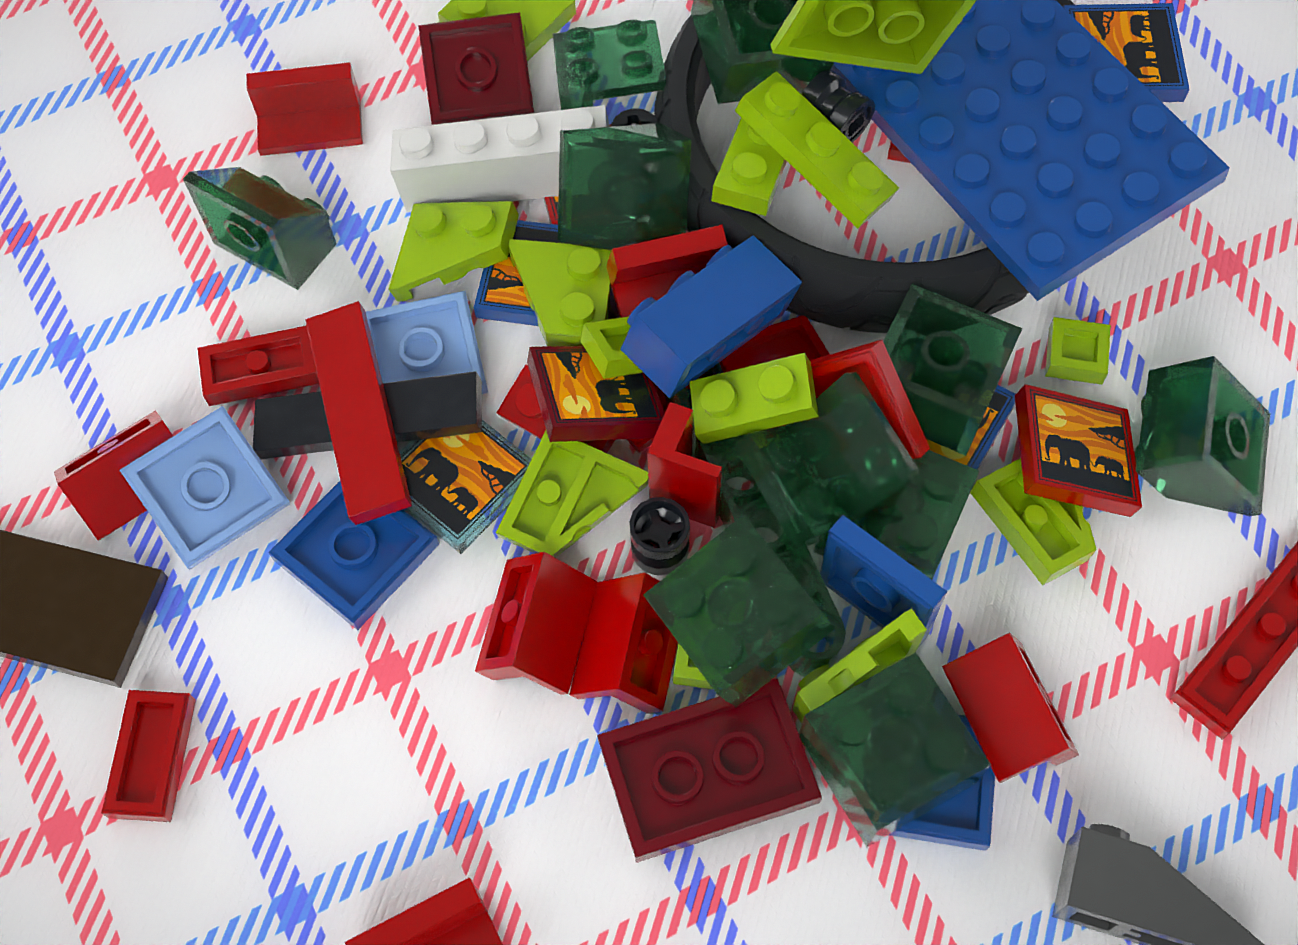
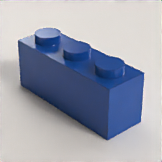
[620,235,802,398]

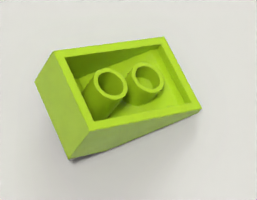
[770,0,977,74]

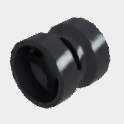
[802,69,875,143]
[629,497,690,576]

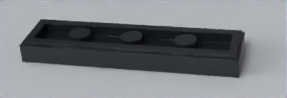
[252,371,482,460]

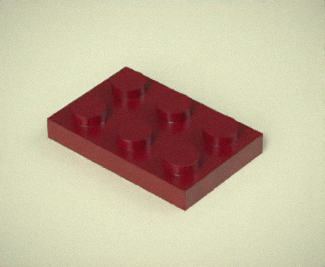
[597,678,822,863]

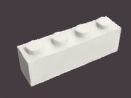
[390,105,616,213]

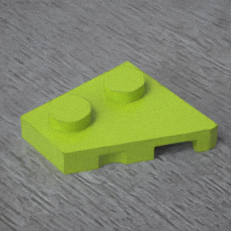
[792,608,927,730]

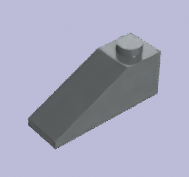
[1052,824,1265,945]

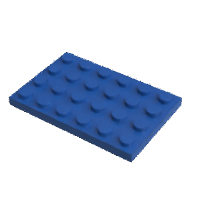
[831,0,1230,301]

